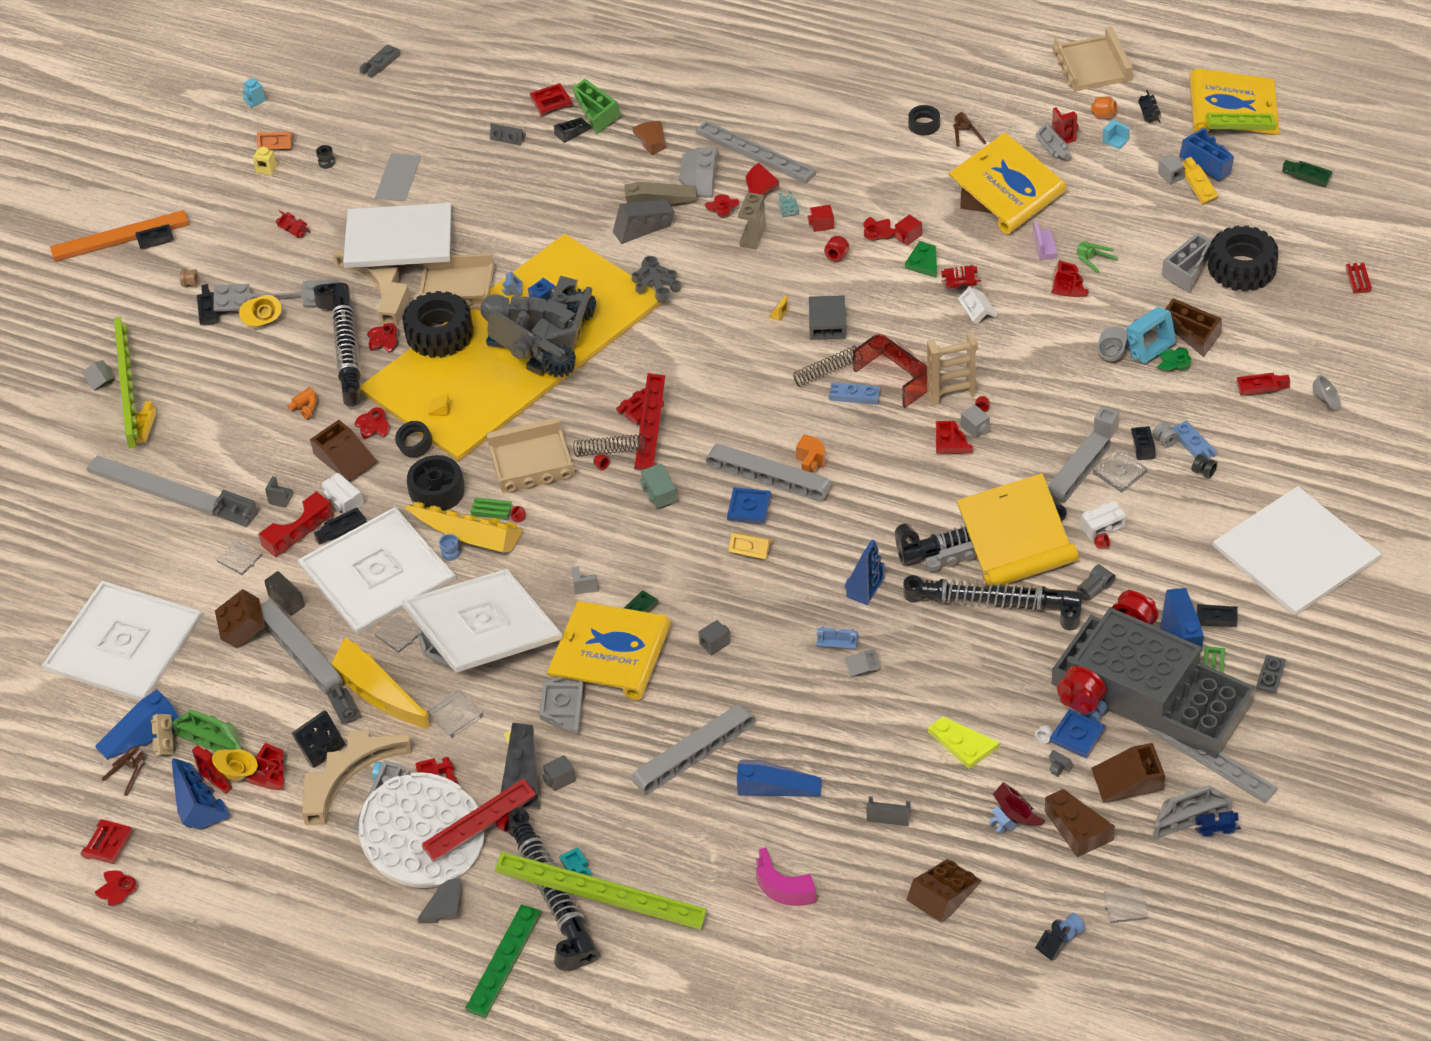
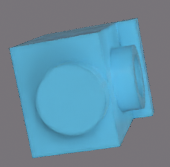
[243,78,266,108]

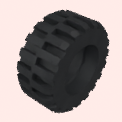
[1208,225,1279,292]
[402,291,473,358]

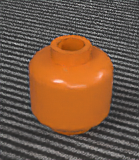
[1091,96,1117,119]

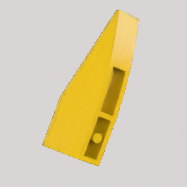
[405,502,523,552]
[331,637,430,729]

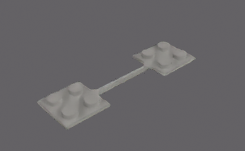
[214,279,338,311]

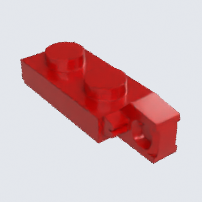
[1236,372,1290,396]

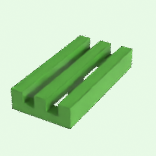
[470,497,512,520]
[1203,646,1225,672]

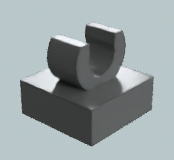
[1049,750,1074,777]

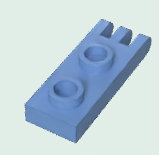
[828,382,880,405]
[1171,420,1217,459]

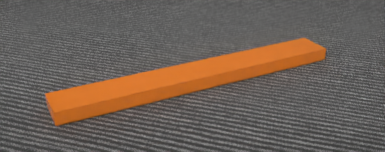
[50,210,189,262]

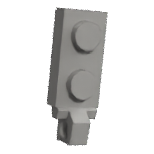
[1035,122,1072,162]
[925,541,977,572]

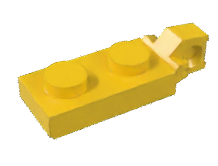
[1182,157,1219,205]
[135,401,156,444]

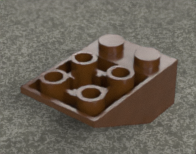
[310,419,377,482]
[1091,743,1165,802]
[906,859,982,922]

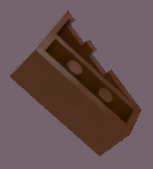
[1165,298,1222,357]
[1044,789,1115,857]

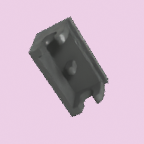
[214,489,258,527]
[866,796,911,826]

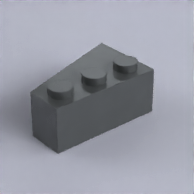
[613,199,675,244]

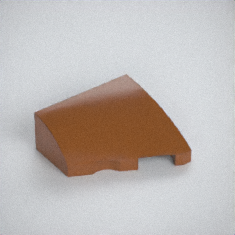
[633,121,666,155]

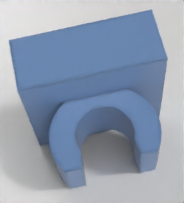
[502,271,522,296]
[989,805,1018,834]

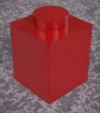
[807,205,834,232]
[895,214,922,246]

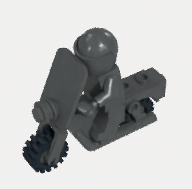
[480,276,596,378]

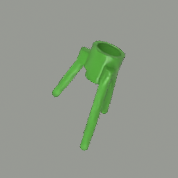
[1077,241,1118,273]

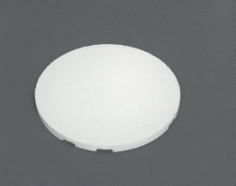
[358,773,484,888]

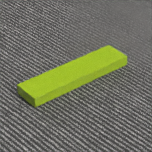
[1205,113,1276,130]

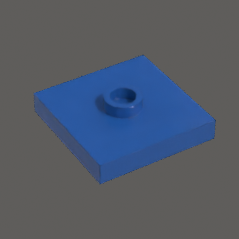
[727,487,771,524]
[1050,709,1106,758]

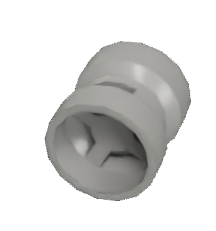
[1153,421,1179,448]

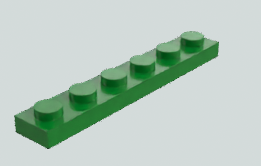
[465,904,541,1018]

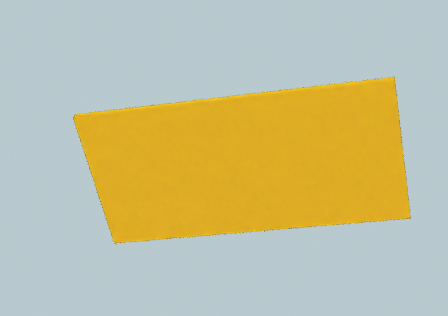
[360,233,662,462]

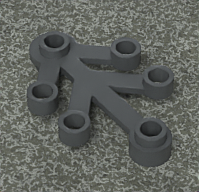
[631,256,681,303]

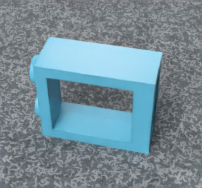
[1126,307,1176,363]

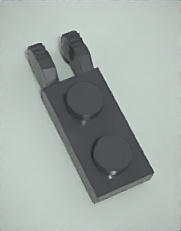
[359,44,401,78]

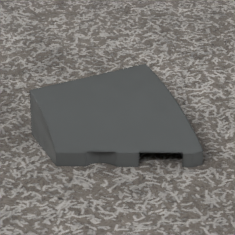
[418,878,462,923]

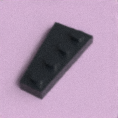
[500,723,540,809]

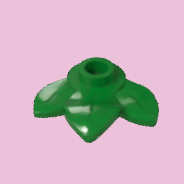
[1157,347,1191,371]

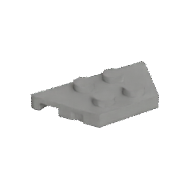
[539,677,584,735]

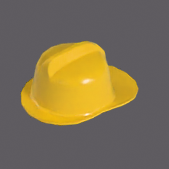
[239,295,282,327]
[212,749,258,781]

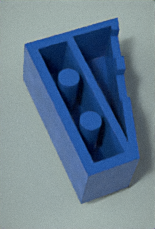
[1179,127,1234,180]

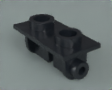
[1138,90,1161,123]

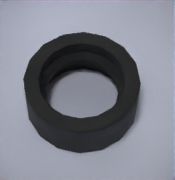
[908,105,940,136]
[395,421,433,458]

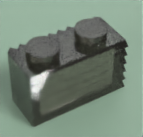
[264,571,305,616]

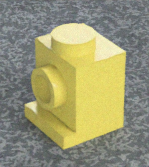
[253,147,278,175]

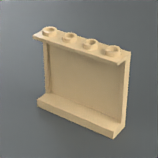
[1052,26,1133,92]
[414,253,494,310]
[486,417,575,493]

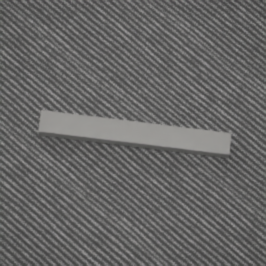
[696,120,816,184]
[87,455,220,516]
[1133,721,1278,804]

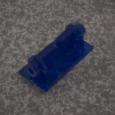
[1195,811,1241,836]

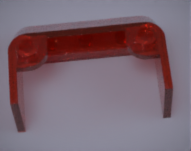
[853,334,927,408]

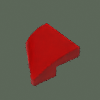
[745,163,779,199]
[1051,260,1089,297]
[246,743,284,790]

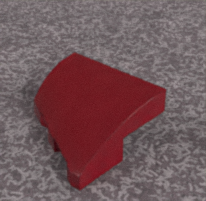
[993,782,1045,825]

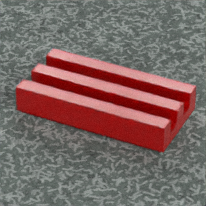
[1346,262,1372,293]

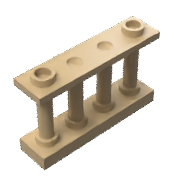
[927,332,978,406]

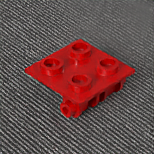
[941,265,982,289]

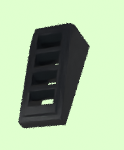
[554,118,591,143]
[1131,426,1156,460]

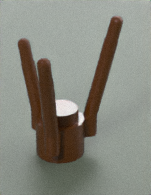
[953,112,986,147]
[102,746,145,796]

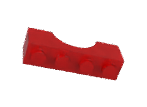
[258,491,334,557]

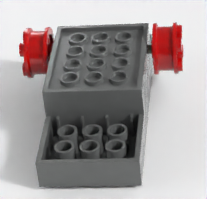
[1051,589,1255,759]

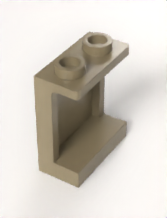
[738,193,766,249]

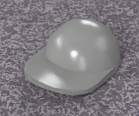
[1097,327,1128,362]
[1313,375,1341,410]

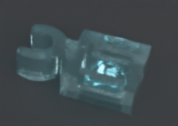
[779,191,799,218]

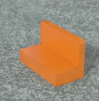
[257,132,294,150]

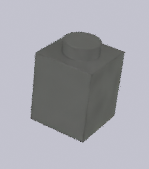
[698,620,730,656]
[542,755,576,792]

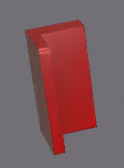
[1052,107,1077,144]

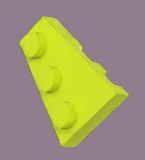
[928,716,1000,769]

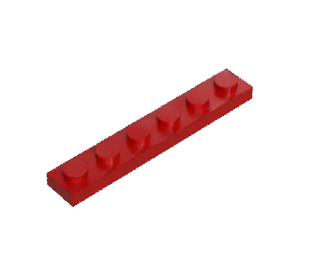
[634,373,666,470]
[421,778,536,863]

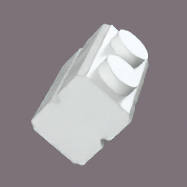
[321,472,364,513]
[1080,501,1126,541]

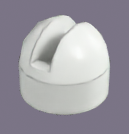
[1035,725,1053,743]

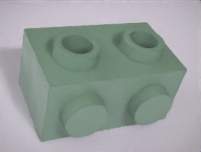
[639,463,677,509]

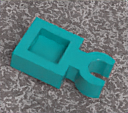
[559,847,591,876]

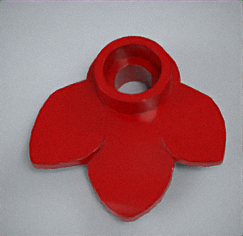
[705,194,739,216]
[863,217,895,240]
[367,323,398,353]
[354,407,389,439]
[95,870,137,906]

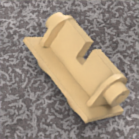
[151,714,174,756]

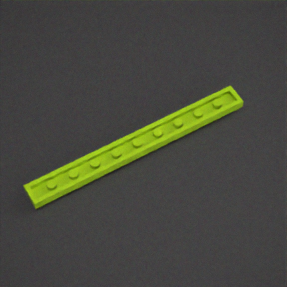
[114,317,139,449]
[495,851,707,930]

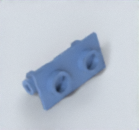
[816,627,858,649]

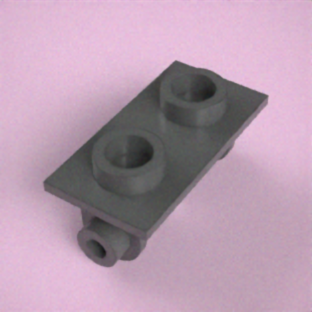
[490,123,526,146]
[327,684,361,724]

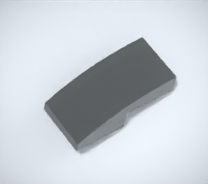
[1256,655,1286,693]

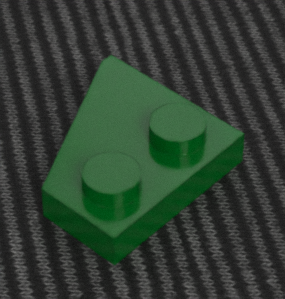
[905,241,937,278]

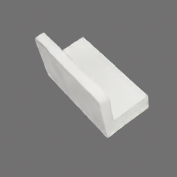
[958,286,998,324]

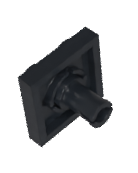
[291,710,346,768]

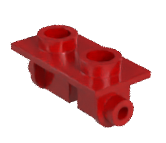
[276,210,311,238]

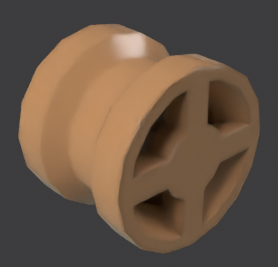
[180,269,198,287]

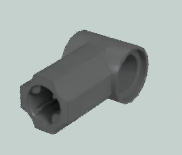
[1077,564,1116,601]

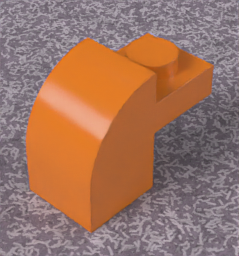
[796,434,825,473]

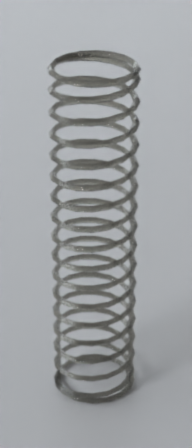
[793,345,861,387]
[573,433,646,457]

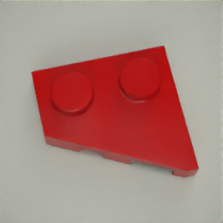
[936,421,973,454]
[192,745,232,794]

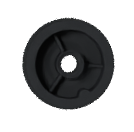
[407,455,464,511]

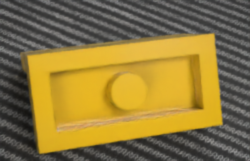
[728,532,774,559]

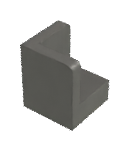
[265,476,293,508]

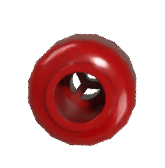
[824,236,850,262]

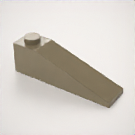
[624,182,697,205]

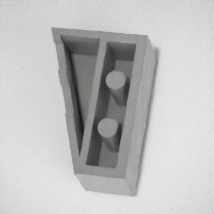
[1162,232,1211,293]

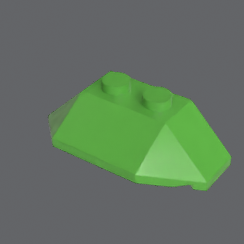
[172,709,241,752]

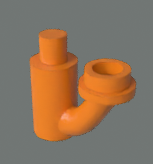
[287,387,317,419]

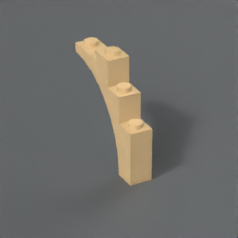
[333,250,410,327]
[302,730,412,826]

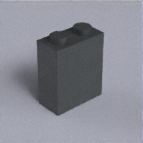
[809,295,846,340]

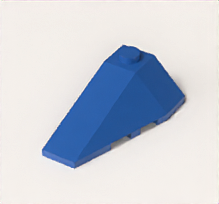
[844,540,885,605]
[1160,588,1204,651]
[95,689,179,760]
[172,758,230,829]
[737,760,821,797]

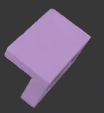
[1033,221,1057,260]

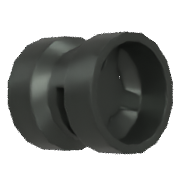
[316,145,335,169]
[1191,454,1218,479]

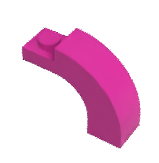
[756,847,817,906]

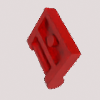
[530,83,572,116]
[80,819,133,864]

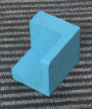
[1102,120,1130,149]

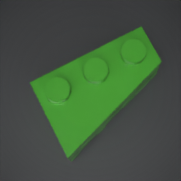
[573,79,621,135]

